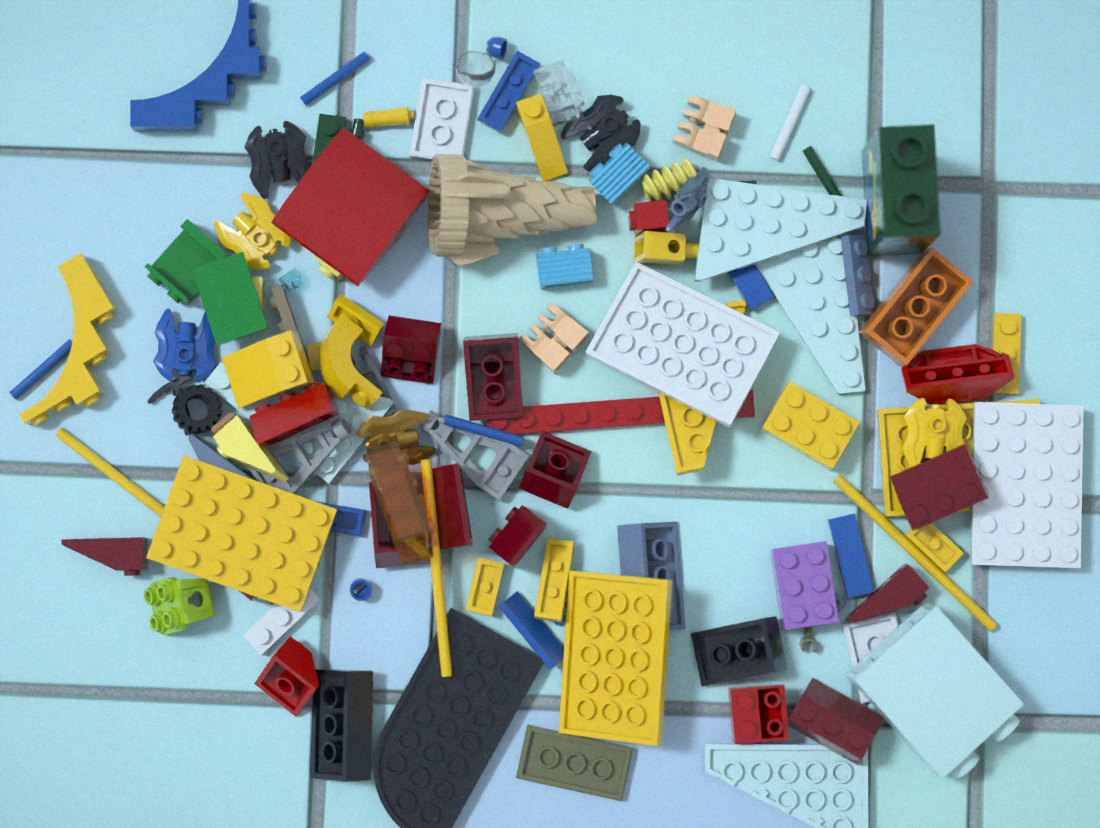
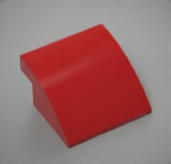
[271,128,430,286]

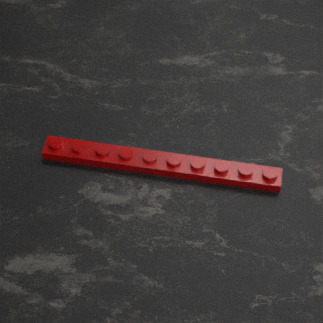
[486,390,755,434]

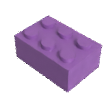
[770,541,839,631]

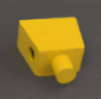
[634,231,698,266]

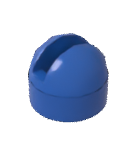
[486,37,507,59]
[350,578,372,601]

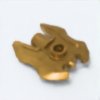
[357,410,436,470]

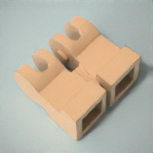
[672,96,736,162]
[519,303,589,374]

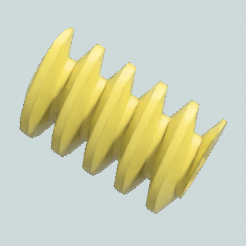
[641,158,697,202]

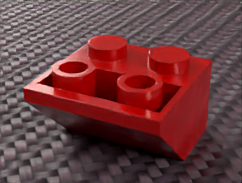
[728,684,789,744]

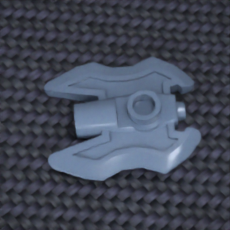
[666,167,709,233]

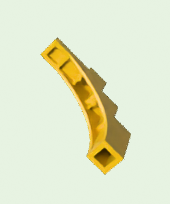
[19,253,118,426]

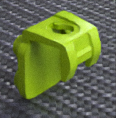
[144,577,215,635]

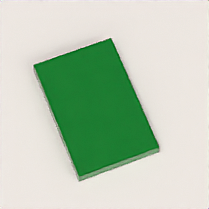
[192,252,269,346]

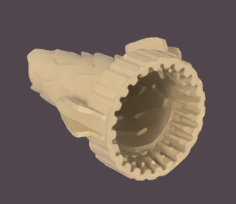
[427,154,597,265]

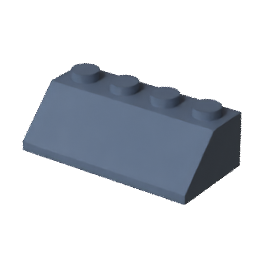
[617,521,686,631]

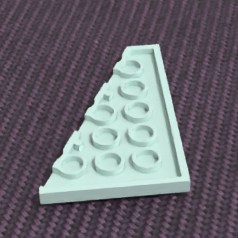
[694,178,867,282]
[755,233,865,394]
[204,362,395,484]
[704,743,868,828]

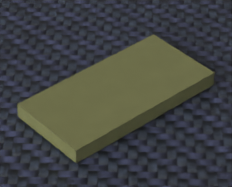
[516,724,633,801]

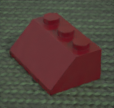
[890,443,989,531]
[432,463,473,550]
[788,678,884,765]

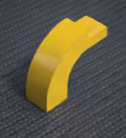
[319,313,383,411]

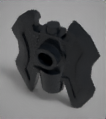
[561,95,641,171]
[244,121,311,199]

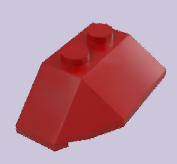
[901,344,1015,405]

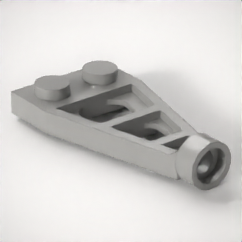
[419,410,529,501]
[249,417,353,494]

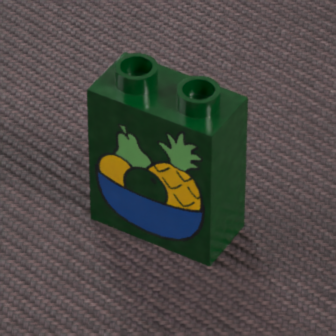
[862,124,941,256]

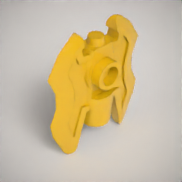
[214,192,291,270]
[903,398,967,467]

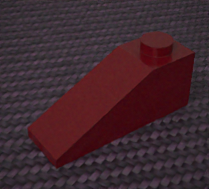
[61,537,148,576]
[845,564,930,623]

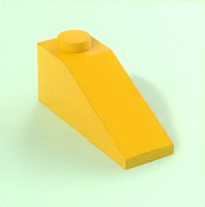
[516,94,568,181]

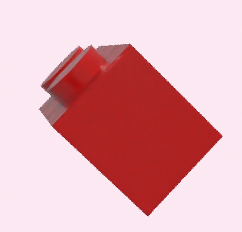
[628,200,669,237]

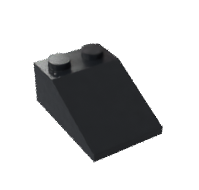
[691,616,788,686]

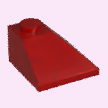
[254,636,319,717]

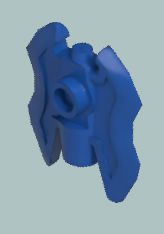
[153,309,217,382]

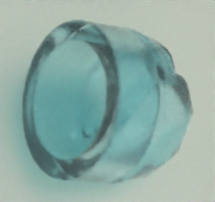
[278,267,302,290]

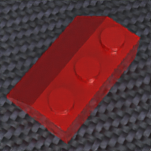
[249,381,340,446]

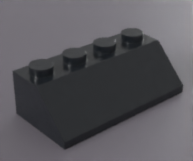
[311,669,373,782]

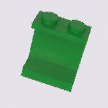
[144,219,229,305]

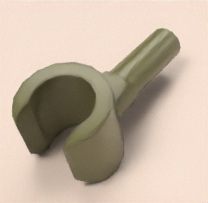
[799,627,817,652]

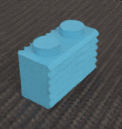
[589,142,651,205]
[536,244,593,289]

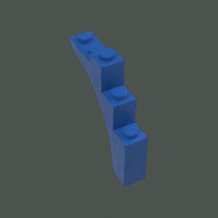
[130,0,267,132]

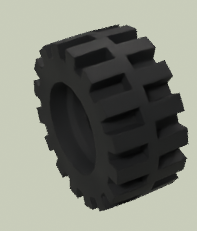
[171,384,222,434]

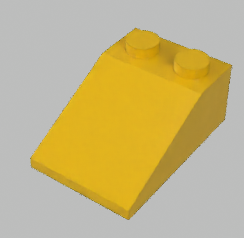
[222,330,314,409]

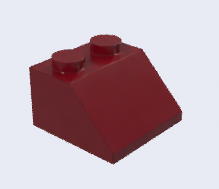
[518,431,592,509]
[488,505,548,567]

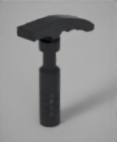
[147,374,194,436]

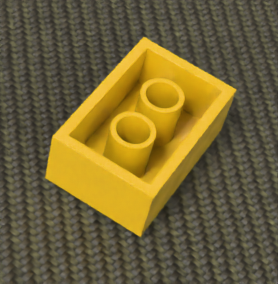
[760,381,860,470]

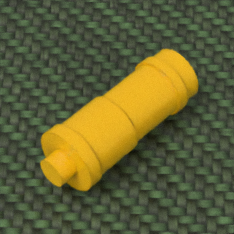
[363,106,415,128]

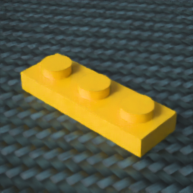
[992,313,1022,395]
[534,538,575,622]

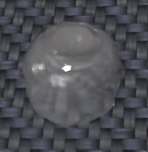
[455,51,496,87]

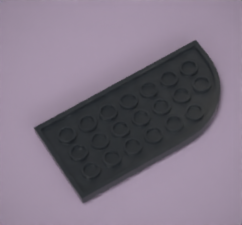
[373,608,544,828]

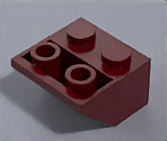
[381,315,442,384]

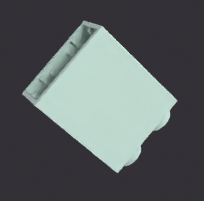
[845,602,1024,779]

